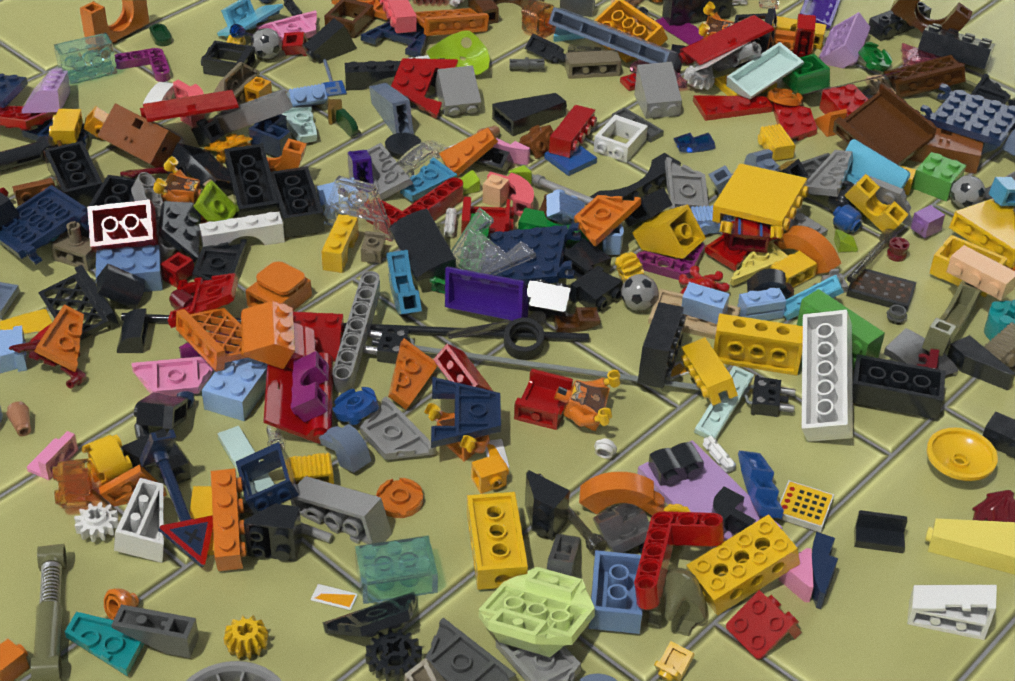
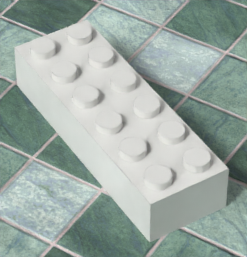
[802,310,853,442]

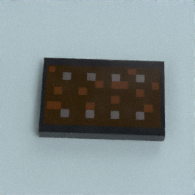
[846,266,917,312]

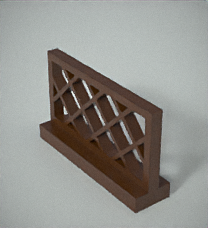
[884,55,966,98]

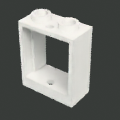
[594,115,648,163]

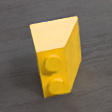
[632,204,706,259]

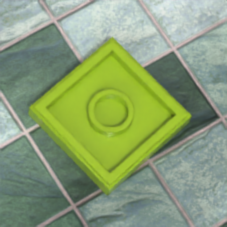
[193,180,237,222]

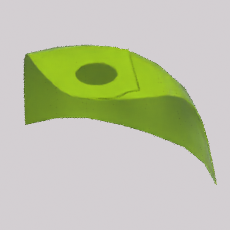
[426,31,490,75]

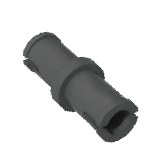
[509,57,545,71]

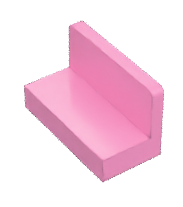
[27,431,78,480]

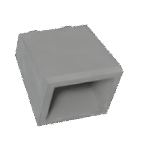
[634,62,682,119]
[435,66,481,116]

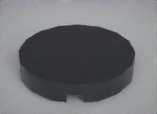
[385,133,422,160]

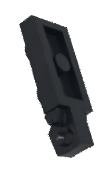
[524,33,566,63]

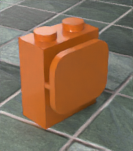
[246,261,312,311]

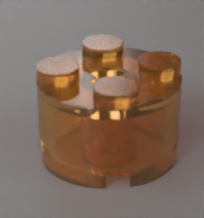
[521,0,555,38]
[52,458,93,509]

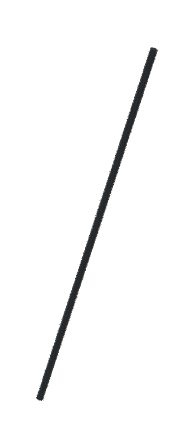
[121,313,589,342]

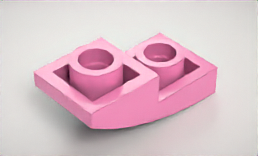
[493,138,530,165]

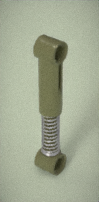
[31,544,67,681]

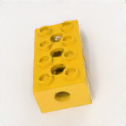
[713,313,803,376]
[467,492,528,590]
[686,514,800,616]

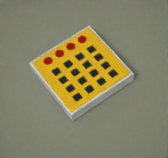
[777,480,834,533]

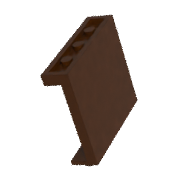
[833,83,937,165]

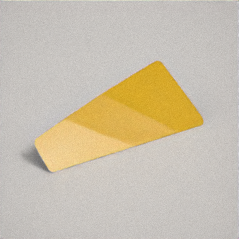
[0,309,52,334]

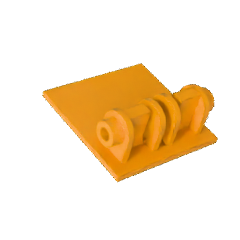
[204,133,252,163]

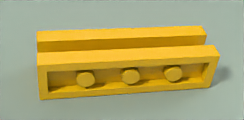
[681,337,738,406]

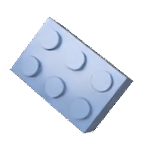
[202,352,267,421]

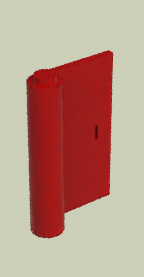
[678,15,774,65]
[140,90,239,122]
[263,352,333,444]

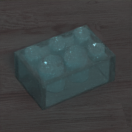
[54,33,117,85]
[355,535,438,604]

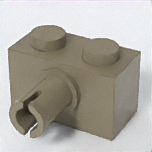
[51,221,96,271]

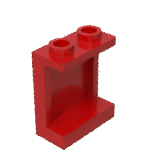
[461,197,514,237]
[514,369,573,430]

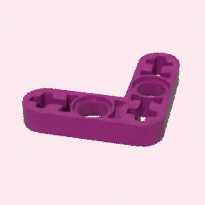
[112,48,171,82]
[636,242,704,280]

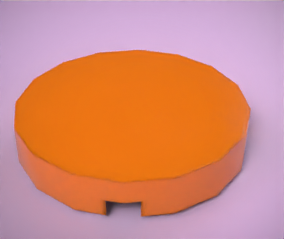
[767,88,803,106]
[376,478,423,518]

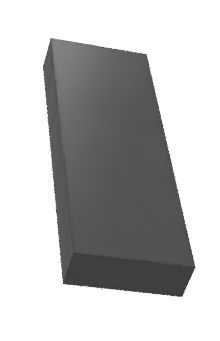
[612,107,664,143]

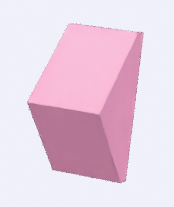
[779,548,813,602]

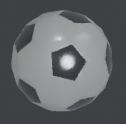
[251,28,282,59]
[950,175,986,209]
[621,274,658,311]

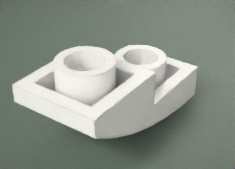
[142,82,174,105]

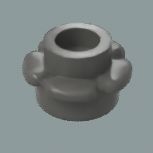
[886,305,907,324]

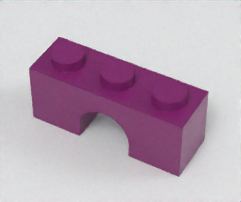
[291,351,329,422]

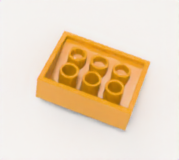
[594,0,668,63]

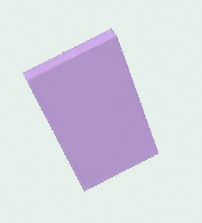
[637,440,783,549]

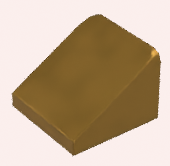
[328,99,342,125]

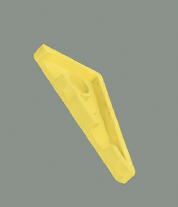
[730,241,788,286]

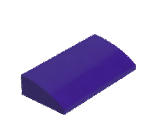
[797,0,840,29]
[445,267,528,321]

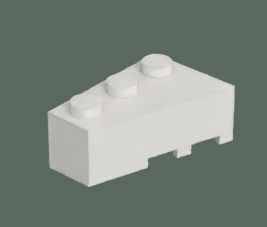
[114,478,164,563]
[907,585,997,640]

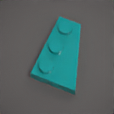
[65,611,144,676]

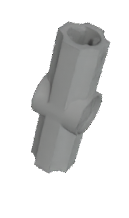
[712,42,762,72]

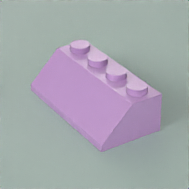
[819,12,870,68]
[22,68,70,113]

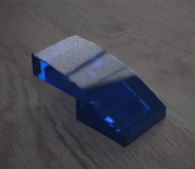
[673,132,716,153]

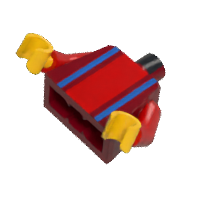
[719,217,783,253]

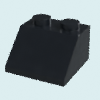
[525,470,570,540]

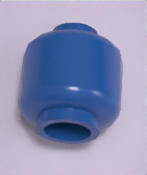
[833,204,863,234]

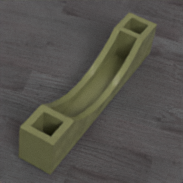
[922,280,982,356]

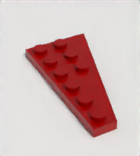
[0,106,57,130]

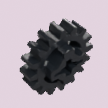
[365,629,422,681]

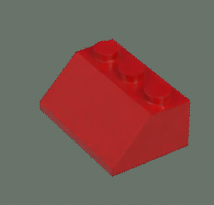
[293,312,344,362]

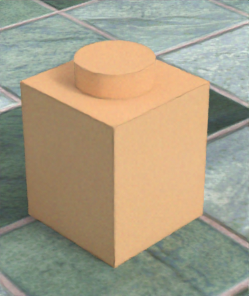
[482,174,509,207]

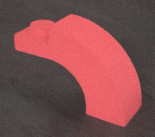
[173,79,206,128]
[487,171,534,216]

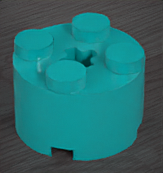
[984,299,1015,341]

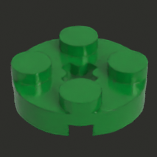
[858,42,892,72]

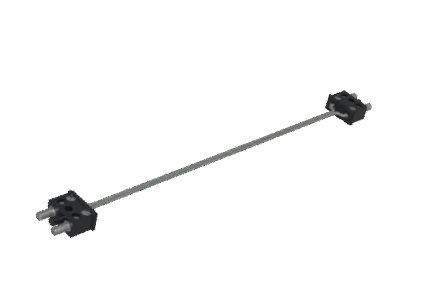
[363,325,796,417]

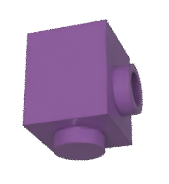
[911,205,945,238]

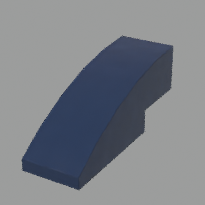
[811,532,838,609]

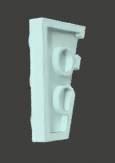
[282,105,317,143]

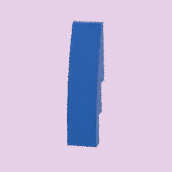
[738,450,784,519]

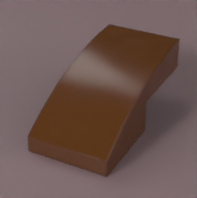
[553,307,600,333]

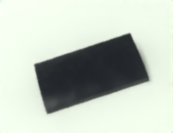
[171,143,232,194]
[389,208,456,281]

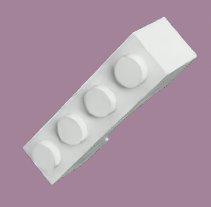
[199,212,285,247]

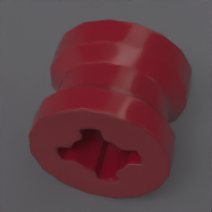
[887,237,910,262]

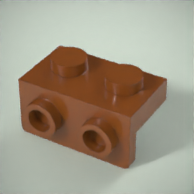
[518,125,554,159]
[12,178,56,206]

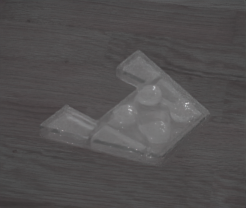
[324,176,394,242]
[451,207,536,275]

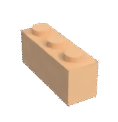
[947,245,1015,300]

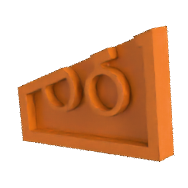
[439,127,498,177]
[34,304,84,372]
[388,338,437,410]

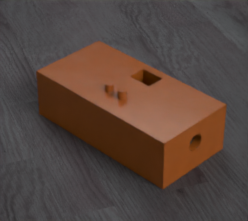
[97,103,181,168]
[908,128,984,174]

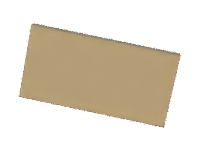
[648,289,740,340]

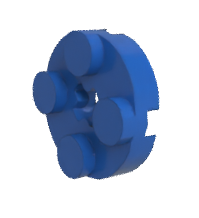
[333,387,379,425]

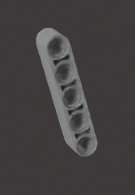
[213,89,293,134]
[131,172,176,262]

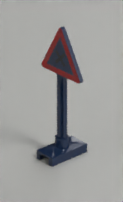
[139,429,213,567]

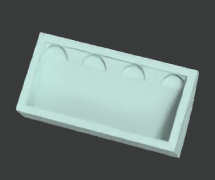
[726,42,804,99]

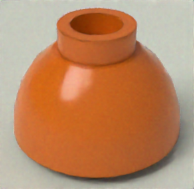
[104,588,139,620]

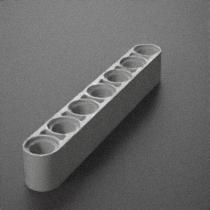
[333,271,380,394]

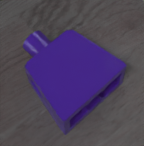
[347,150,374,192]

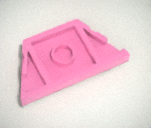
[256,10,317,40]
[132,357,214,396]

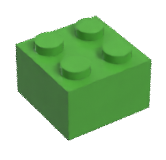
[912,152,966,202]

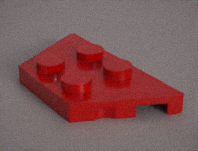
[772,101,817,141]

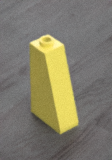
[925,518,1015,575]

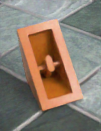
[814,109,847,137]

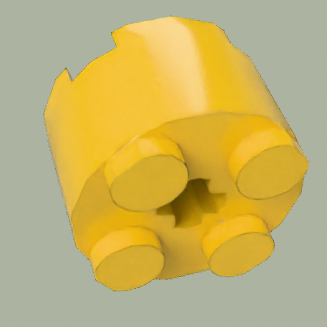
[82,434,133,487]

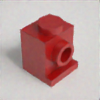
[281,32,308,56]
[160,252,194,288]

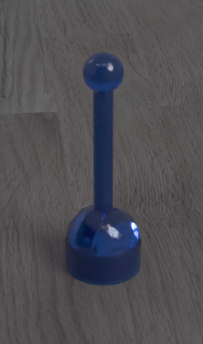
[230,24,253,38]

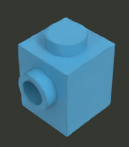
[988,177,1015,206]

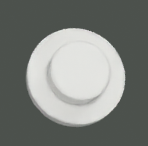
[594,438,617,459]

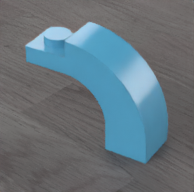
[386,250,422,314]

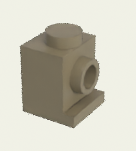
[360,231,386,264]

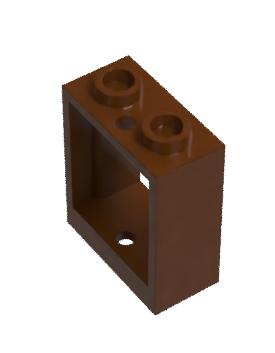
[324,0,374,38]

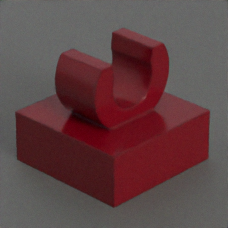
[917,349,939,369]

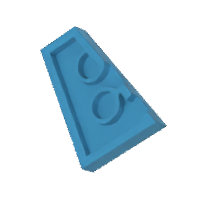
[400,157,457,202]

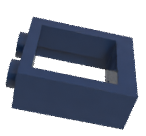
[236,442,299,514]

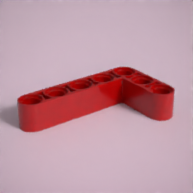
[365,177,463,235]
[634,511,725,610]

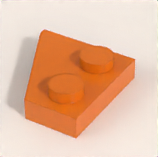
[99,464,167,507]

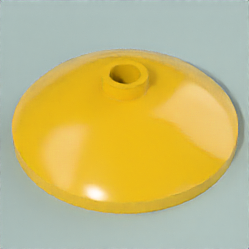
[927,427,998,481]

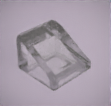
[759,0,779,9]

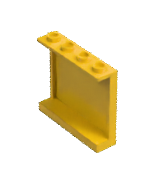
[712,163,809,233]
[949,198,1015,268]

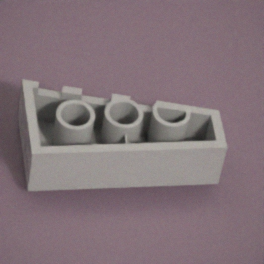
[290,476,392,553]

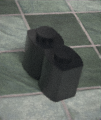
[648,442,704,485]

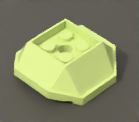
[478,567,595,657]

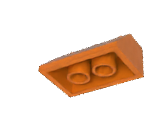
[241,301,295,369]

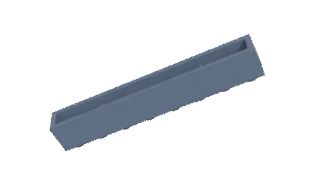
[548,7,678,67]

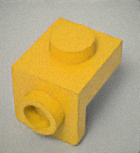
[654,641,695,681]

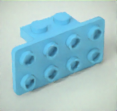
[217,0,284,38]
[844,139,911,189]

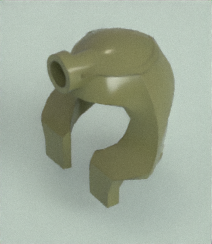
[647,568,706,636]

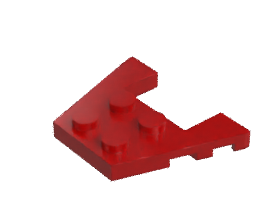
[391,58,458,119]
[168,273,239,328]

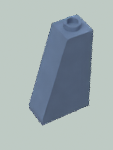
[369,83,414,134]

